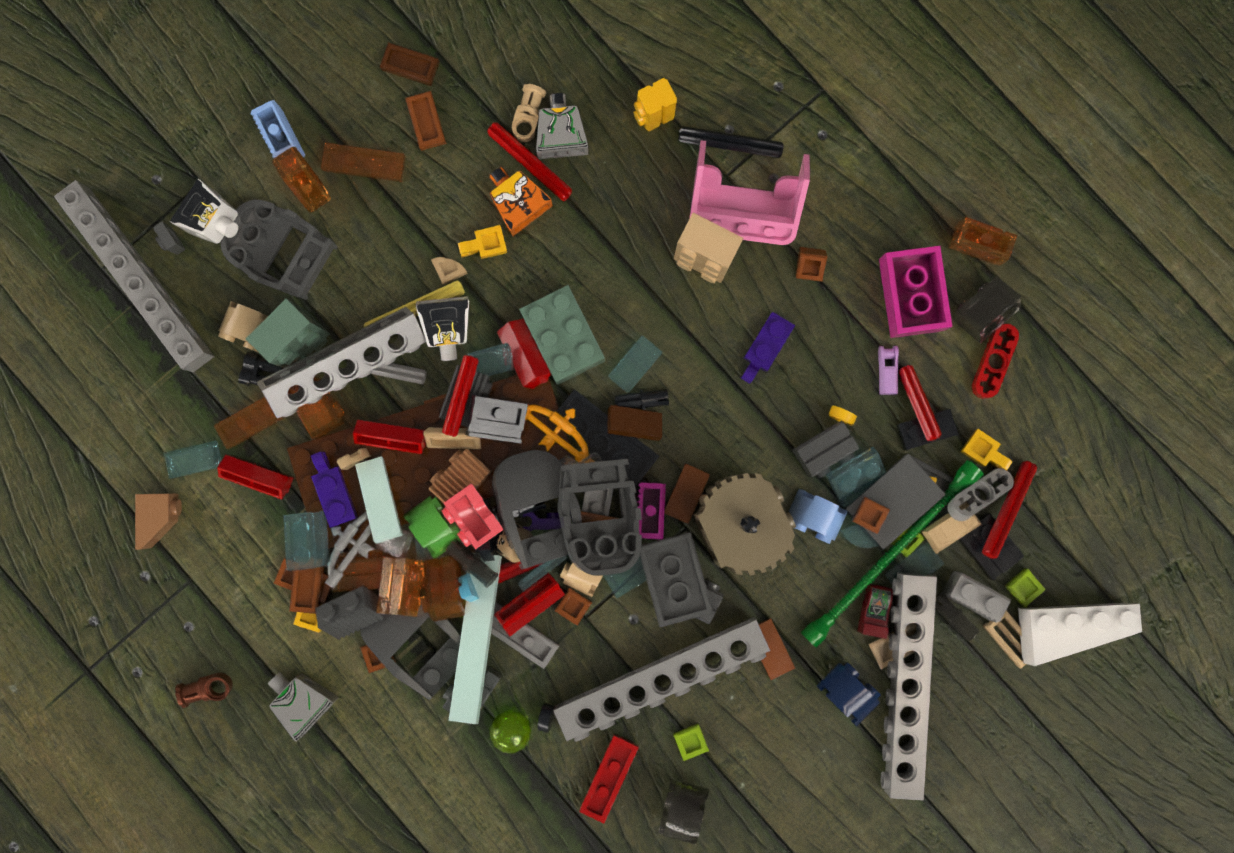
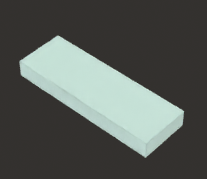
[355,456,403,543]

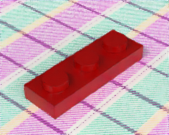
[579,734,639,823]

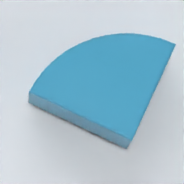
[458,573,479,602]

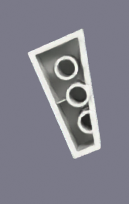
[1018,603,1142,666]

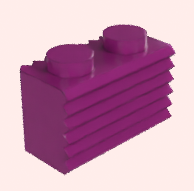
[637,483,666,539]

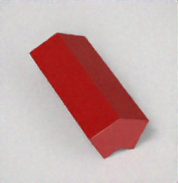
[497,318,551,389]
[353,420,426,454]
[217,455,294,499]
[494,573,565,637]

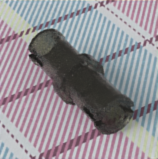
[445,539,498,588]

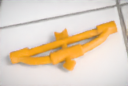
[525,405,594,463]

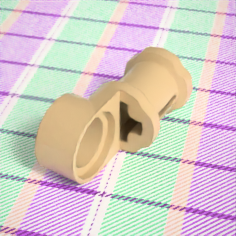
[512,84,546,143]

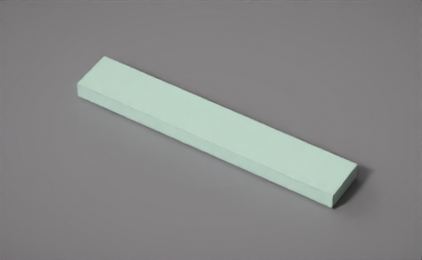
[449,553,502,724]

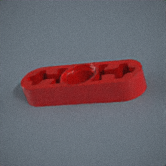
[972,324,1019,399]

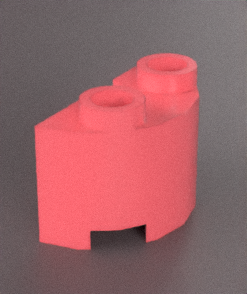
[441,483,504,549]

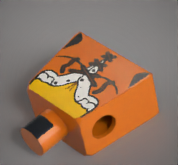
[490,167,553,236]

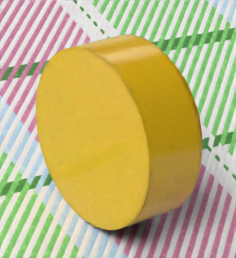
[828,405,857,426]

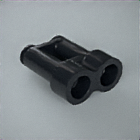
[238,352,283,386]

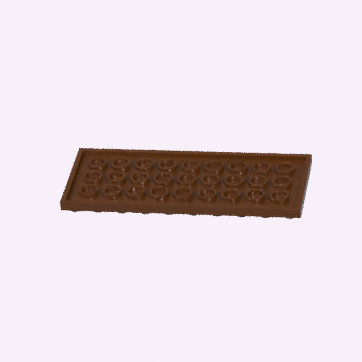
[287,375,576,552]

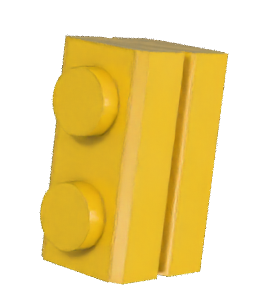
[633,78,677,131]

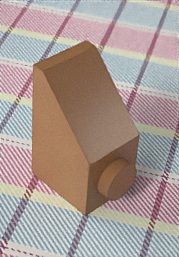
[135,494,182,550]

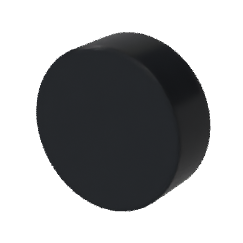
[537,703,555,733]

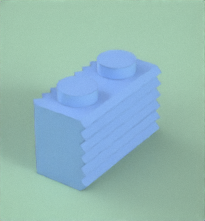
[250,100,305,167]

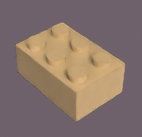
[674,213,744,283]

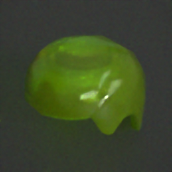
[490,710,532,754]

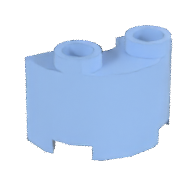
[789,489,848,544]

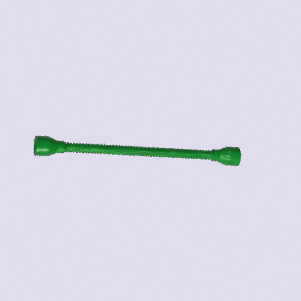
[800,460,984,648]

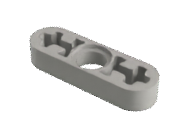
[948,468,1014,521]

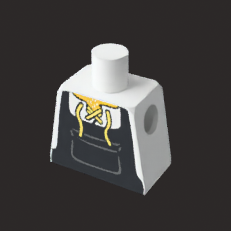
[170,179,238,244]
[416,296,469,361]

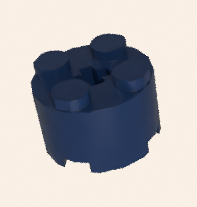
[816,662,881,727]

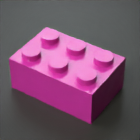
[879,246,952,338]

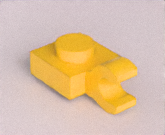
[458,225,507,259]
[960,429,1013,471]

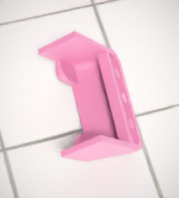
[690,140,810,245]

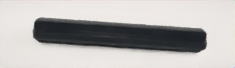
[678,126,784,158]

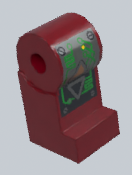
[857,583,893,639]

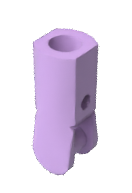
[878,346,899,395]

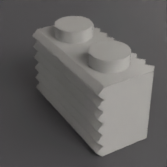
[942,571,1011,623]

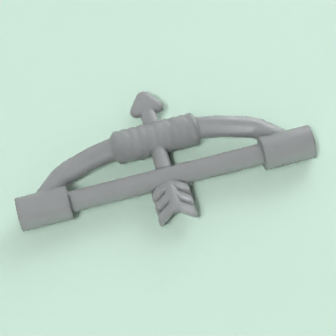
[325,512,374,589]

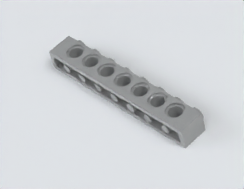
[54,180,215,372]
[881,572,937,800]
[553,617,770,742]

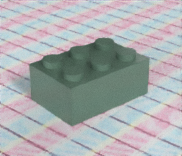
[519,285,605,385]
[246,299,330,368]

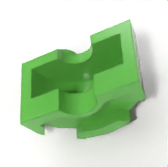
[403,495,461,559]

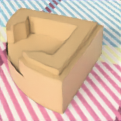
[431,257,468,285]
[337,448,371,470]

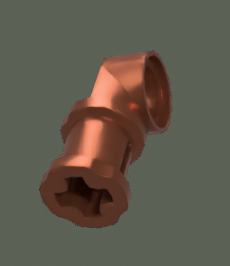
[175,673,233,708]

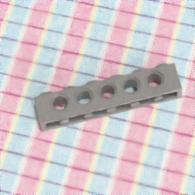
[257,307,426,419]

